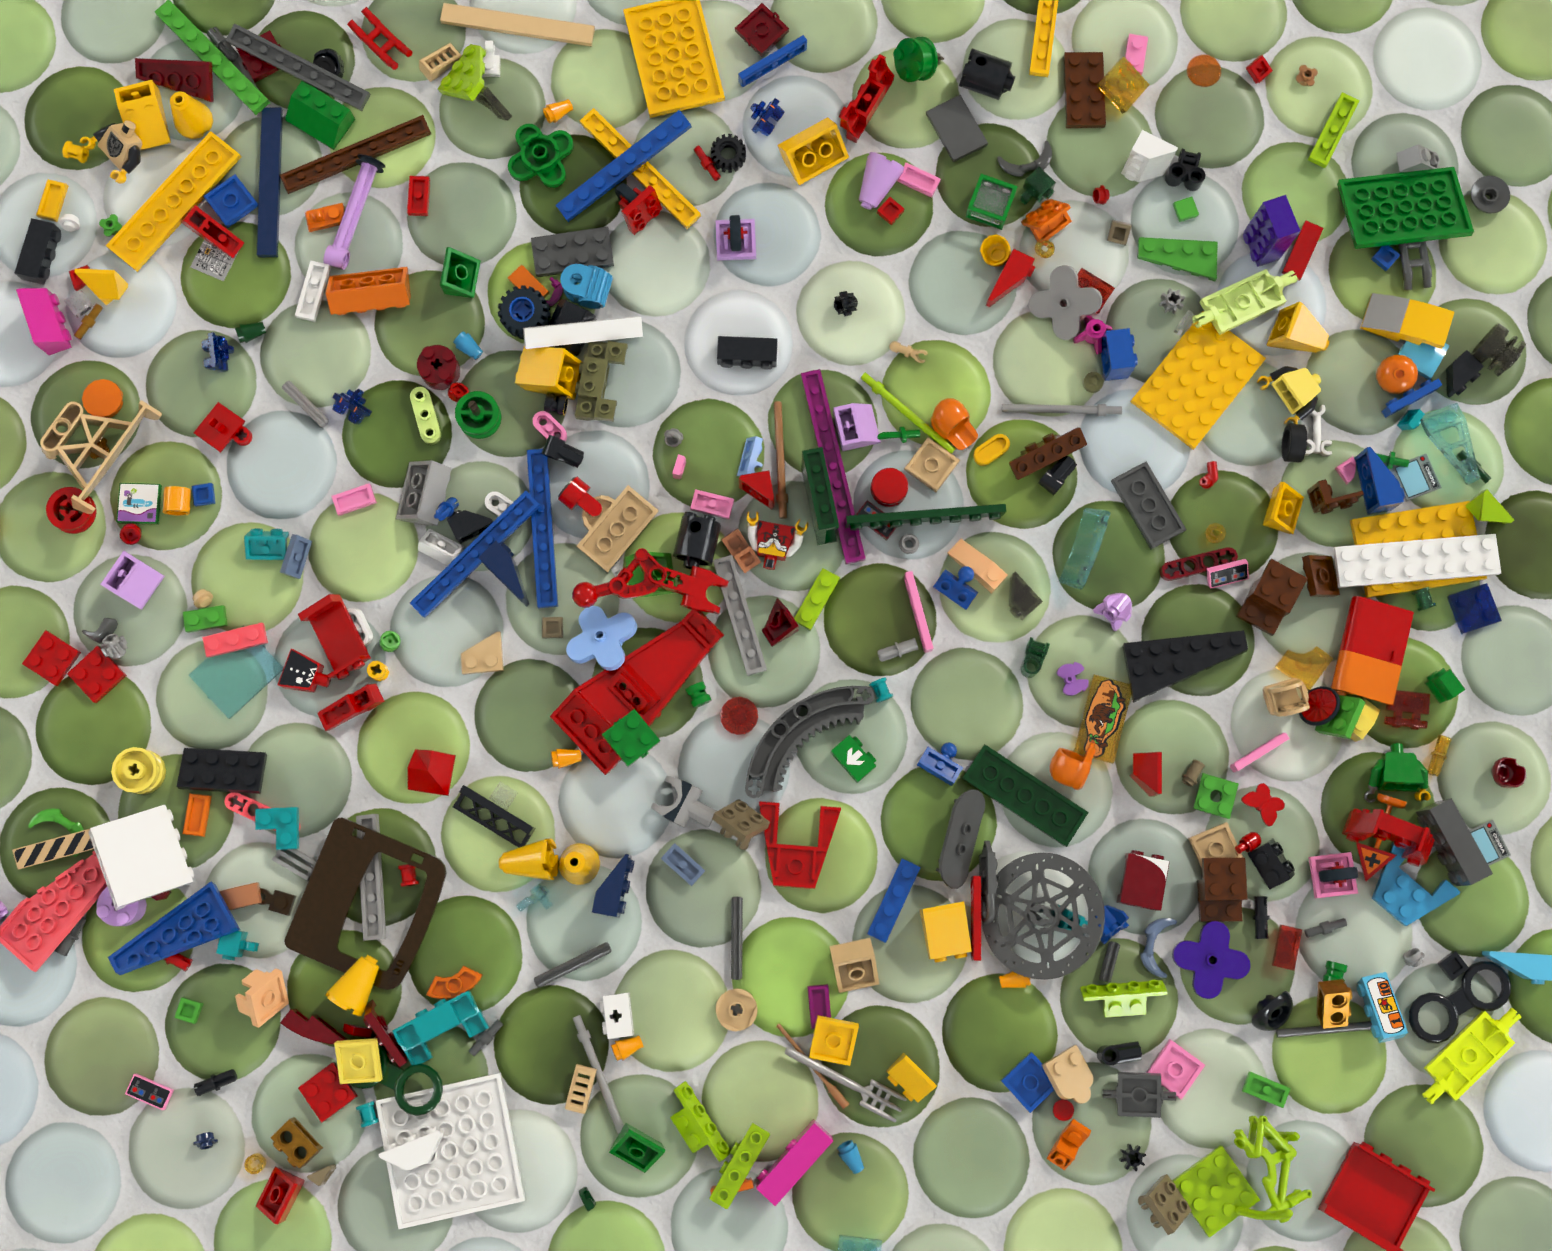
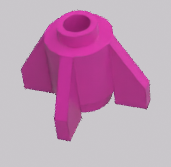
[1073,315,1113,355]

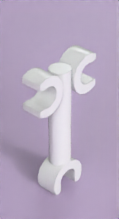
[1305,405,1332,457]

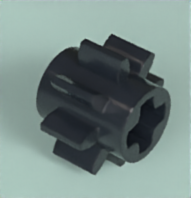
[834,291,858,316]
[1119,1144,1146,1171]

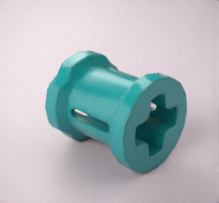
[869,677,893,703]
[356,1101,379,1128]

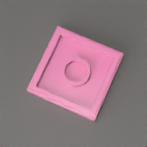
[1146,1039,1205,1100]

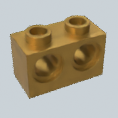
[1316,979,1352,1029]
[270,1117,323,1169]

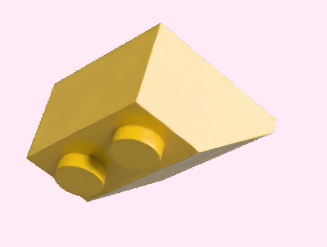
[887,1053,937,1102]

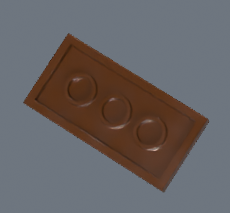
[1064,52,1106,128]

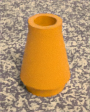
[543,99,573,123]
[551,749,582,769]
[999,971,1031,988]
[611,1035,644,1061]

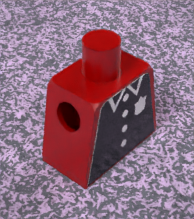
[278,649,331,693]

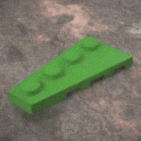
[1137,237,1218,281]

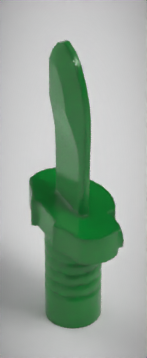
[877,427,921,443]
[1376,451,1409,469]

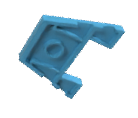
[1372,842,1460,926]

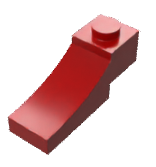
[317,684,385,731]

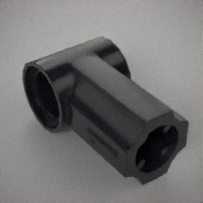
[541,435,584,468]
[1038,456,1077,496]
[1097,1041,1142,1065]

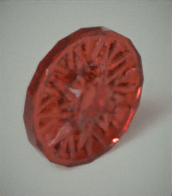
[720,697,758,735]

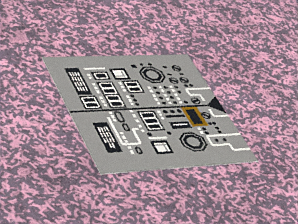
[190,240,239,281]

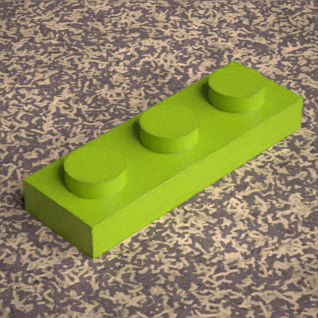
[794,568,840,631]

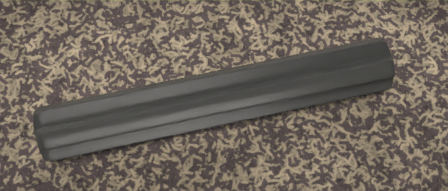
[731,897,743,980]
[534,942,612,988]

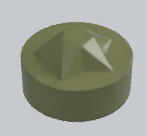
[1083,372,1104,393]

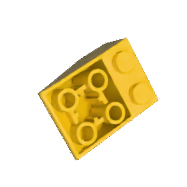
[114,80,171,150]

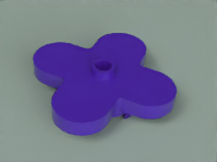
[1172,921,1251,999]

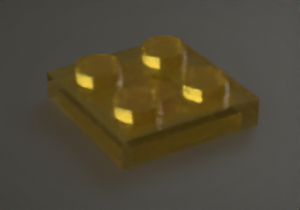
[1097,57,1150,114]

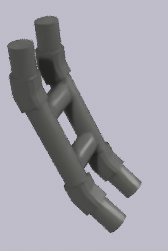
[1398,241,1432,290]

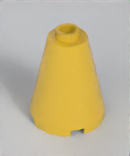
[170,92,213,139]
[499,838,559,880]
[559,843,600,885]
[325,955,379,1016]

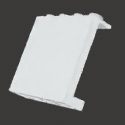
[88,805,194,910]

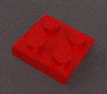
[22,630,81,686]
[67,646,127,703]
[298,1062,358,1123]

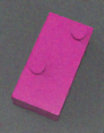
[756,1119,833,1206]

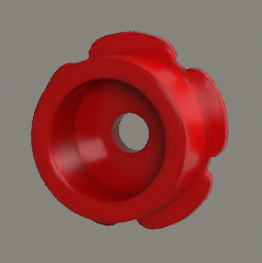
[1093,185,1110,205]

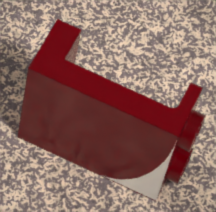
[1116,850,1170,911]

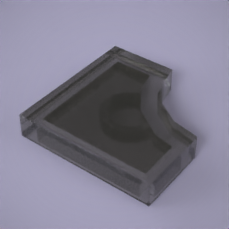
[475,87,512,121]

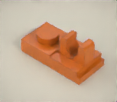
[305,203,345,232]

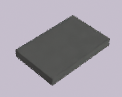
[926,95,988,163]

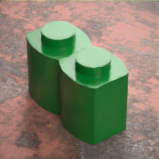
[1425,668,1466,704]

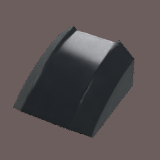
[548,299,597,356]

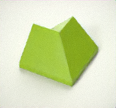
[1465,489,1514,524]

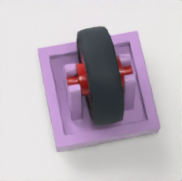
[716,215,756,261]

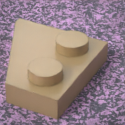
[461,631,504,675]

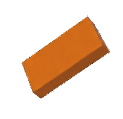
[508,265,549,298]
[183,793,212,837]

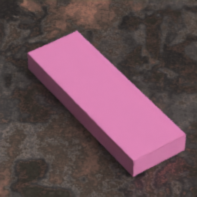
[1230,733,1290,773]

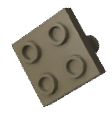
[712,799,770,850]
[1138,1174,1192,1235]

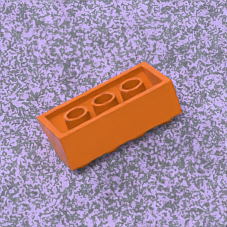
[325,267,411,315]

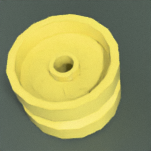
[111,747,166,795]

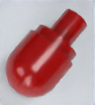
[1235,832,1261,854]

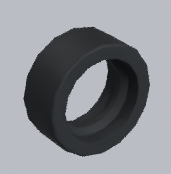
[1281,424,1307,462]

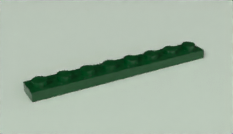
[844,504,1007,531]

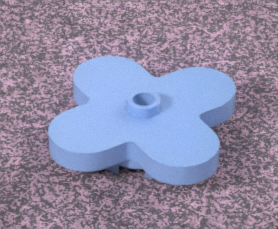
[566,606,637,671]

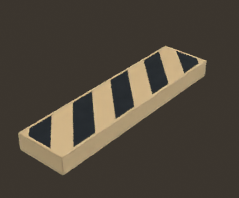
[12,829,94,869]

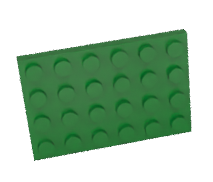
[1337,167,1474,249]

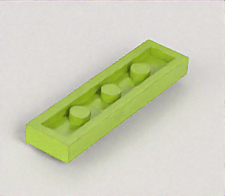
[1308,92,1360,168]

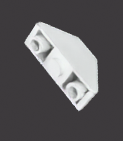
[379,1127,444,1171]

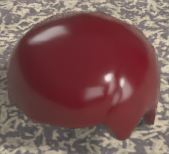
[1491,757,1526,789]

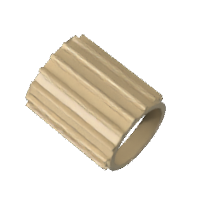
[1263,678,1310,717]

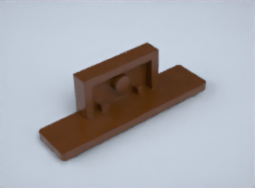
[1009,427,1087,480]

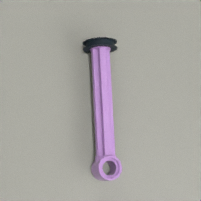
[324,154,385,270]

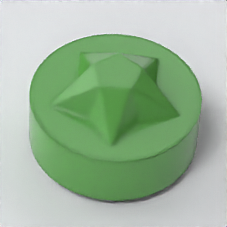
[379,631,401,652]

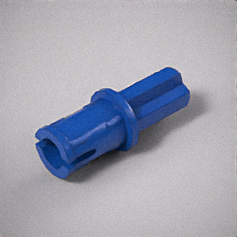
[434,497,459,521]

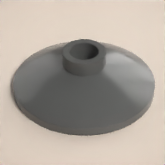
[1471,176,1510,213]

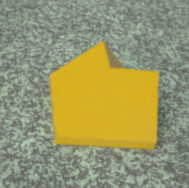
[75,269,128,305]

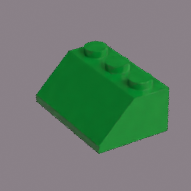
[285,80,355,150]

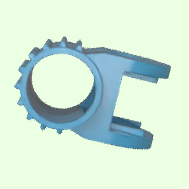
[560,264,613,309]

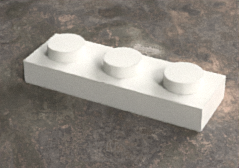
[295,260,331,322]

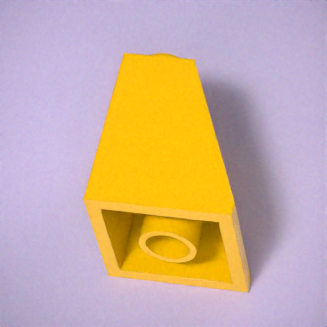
[515,346,584,400]
[920,901,972,963]

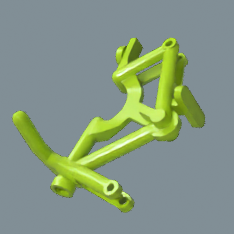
[1233,1116,1312,1223]

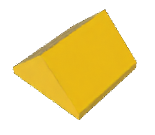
[1263,482,1304,534]

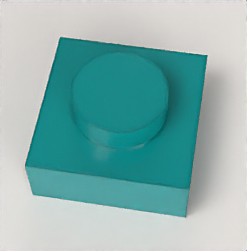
[1397,409,1425,431]

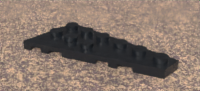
[1123,630,1248,703]

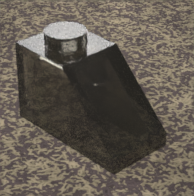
[1009,571,1043,620]

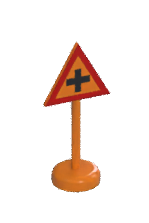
[1356,793,1407,881]

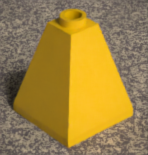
[1266,301,1329,353]

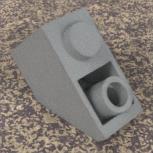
[1396,145,1440,172]

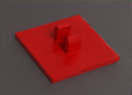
[193,402,246,453]

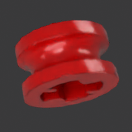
[233,426,253,446]

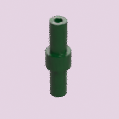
[1457,450,1491,484]

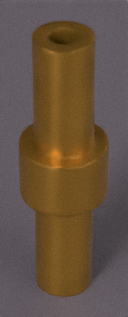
[74,303,103,340]

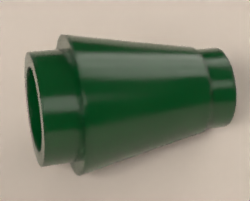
[235,322,266,343]

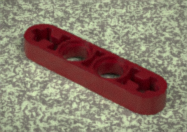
[1160,547,1238,581]

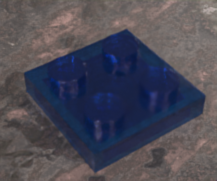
[1447,583,1502,634]

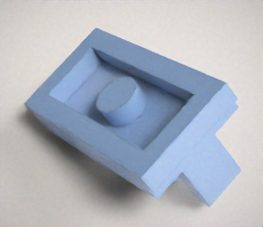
[737,436,763,477]

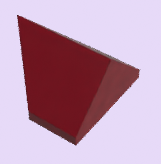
[762,597,799,647]

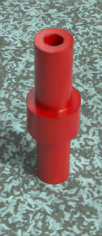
[693,145,721,181]

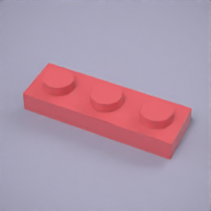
[202,623,268,658]

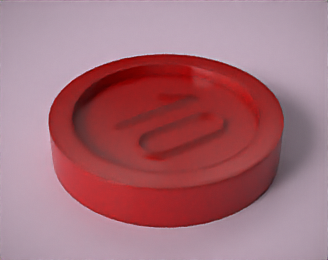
[1052,1099,1074,1121]

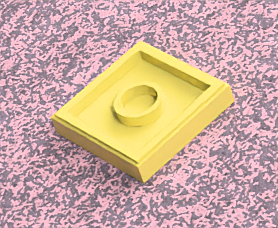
[334,1038,383,1084]

